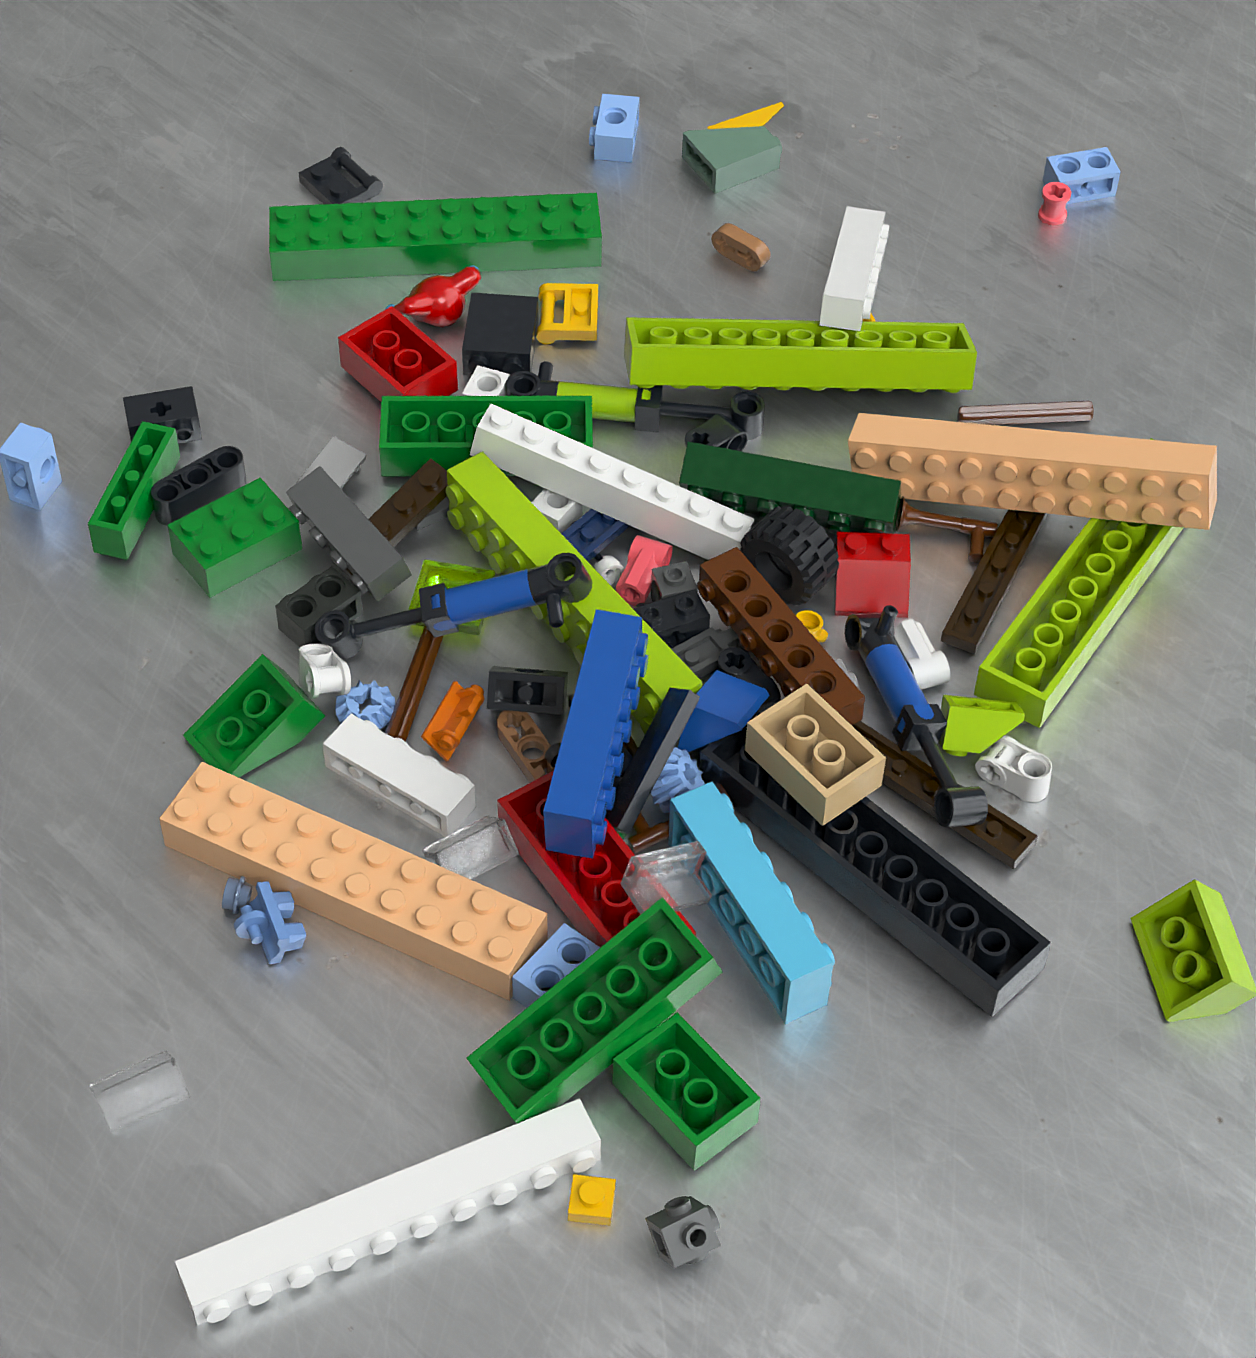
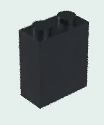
[462,292,539,375]

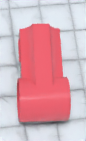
[616,535,673,606]

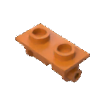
[421,681,485,762]

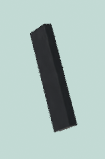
[605,687,700,834]

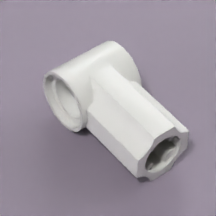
[894,619,950,690]

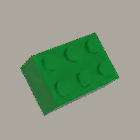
[167,477,302,598]
[612,1012,761,1171]

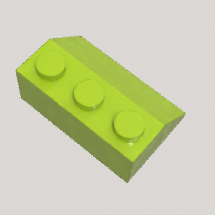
[1130,879,1256,1022]

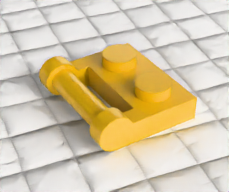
[536,283,598,344]

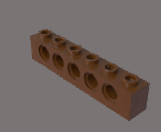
[697,547,865,725]

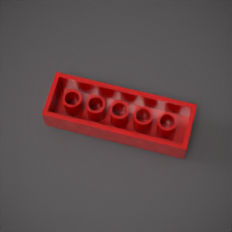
[497,771,696,948]

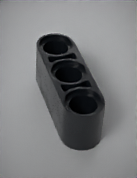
[151,446,246,526]

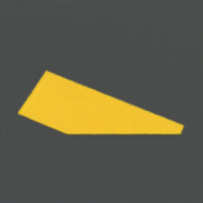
[707,102,784,129]

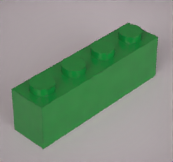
[88,421,180,560]

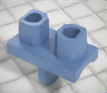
[234,881,306,964]

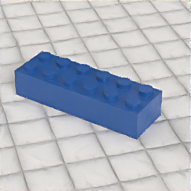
[543,609,648,859]

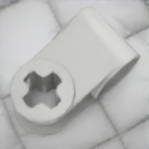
[299,644,351,699]
[975,735,1052,802]

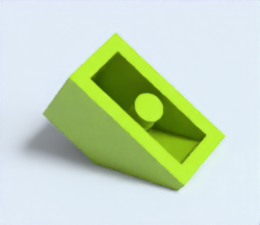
[938,695,1025,756]

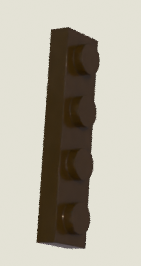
[330,459,448,577]

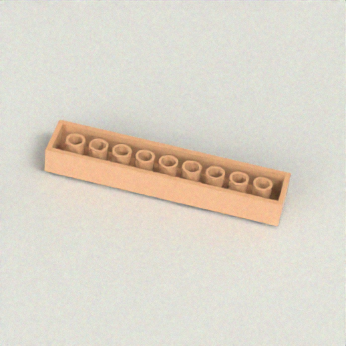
[848,413,1217,530]
[159,762,548,1001]

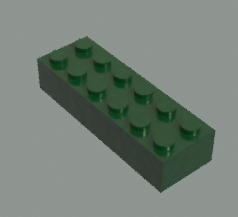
[679,442,901,535]

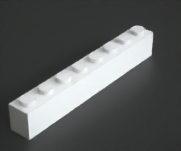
[470,404,754,560]

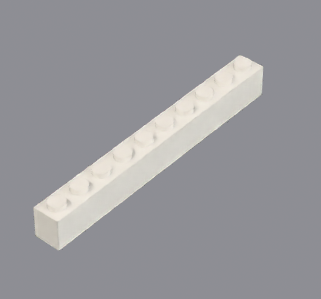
[175,1098,601,1326]

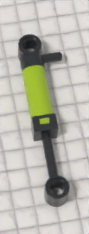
[506,361,765,440]

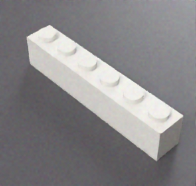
[819,206,890,331]

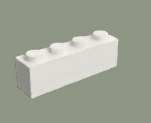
[323,714,476,838]

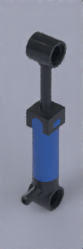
[315,553,593,659]
[844,605,988,827]

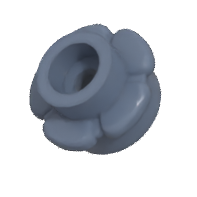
[222,876,252,914]

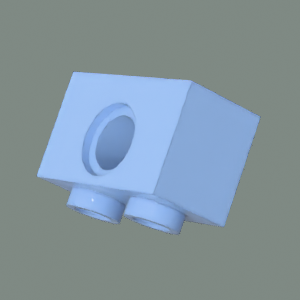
[589,94,640,163]
[0,423,62,510]

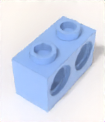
[1043,147,1120,204]
[512,923,600,1008]

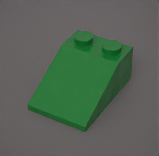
[183,654,325,778]

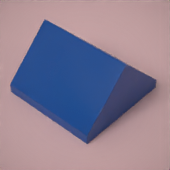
[678,670,769,752]

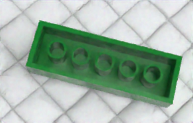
[379,396,593,476]
[466,897,723,1123]

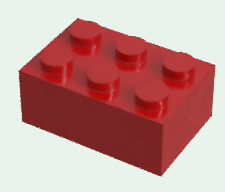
[338,306,458,402]

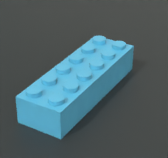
[668,782,835,1024]

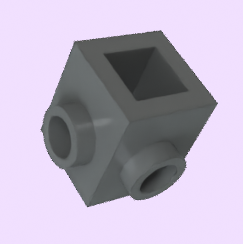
[645,1196,721,1268]

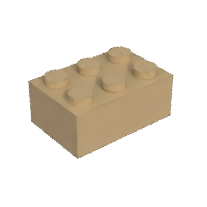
[745,684,886,826]

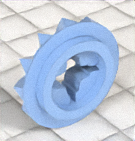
[335,680,396,729]

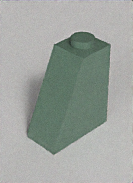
[682,126,782,194]

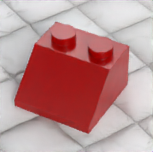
[834,532,911,618]

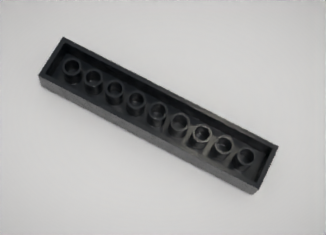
[700,711,1051,1017]

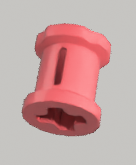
[1038,182,1071,226]

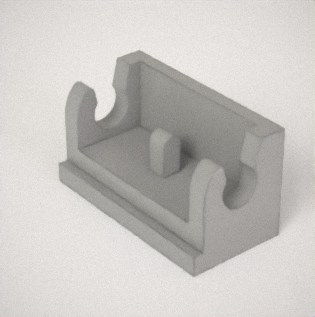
[296,436,367,489]

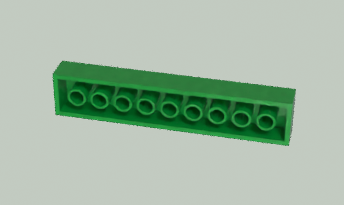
[269,193,602,281]

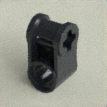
[683,414,748,461]
[718,647,781,713]

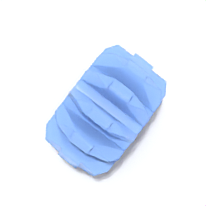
[651,747,705,813]

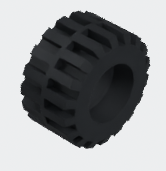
[740,506,839,606]

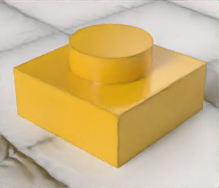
[568,1174,616,1226]

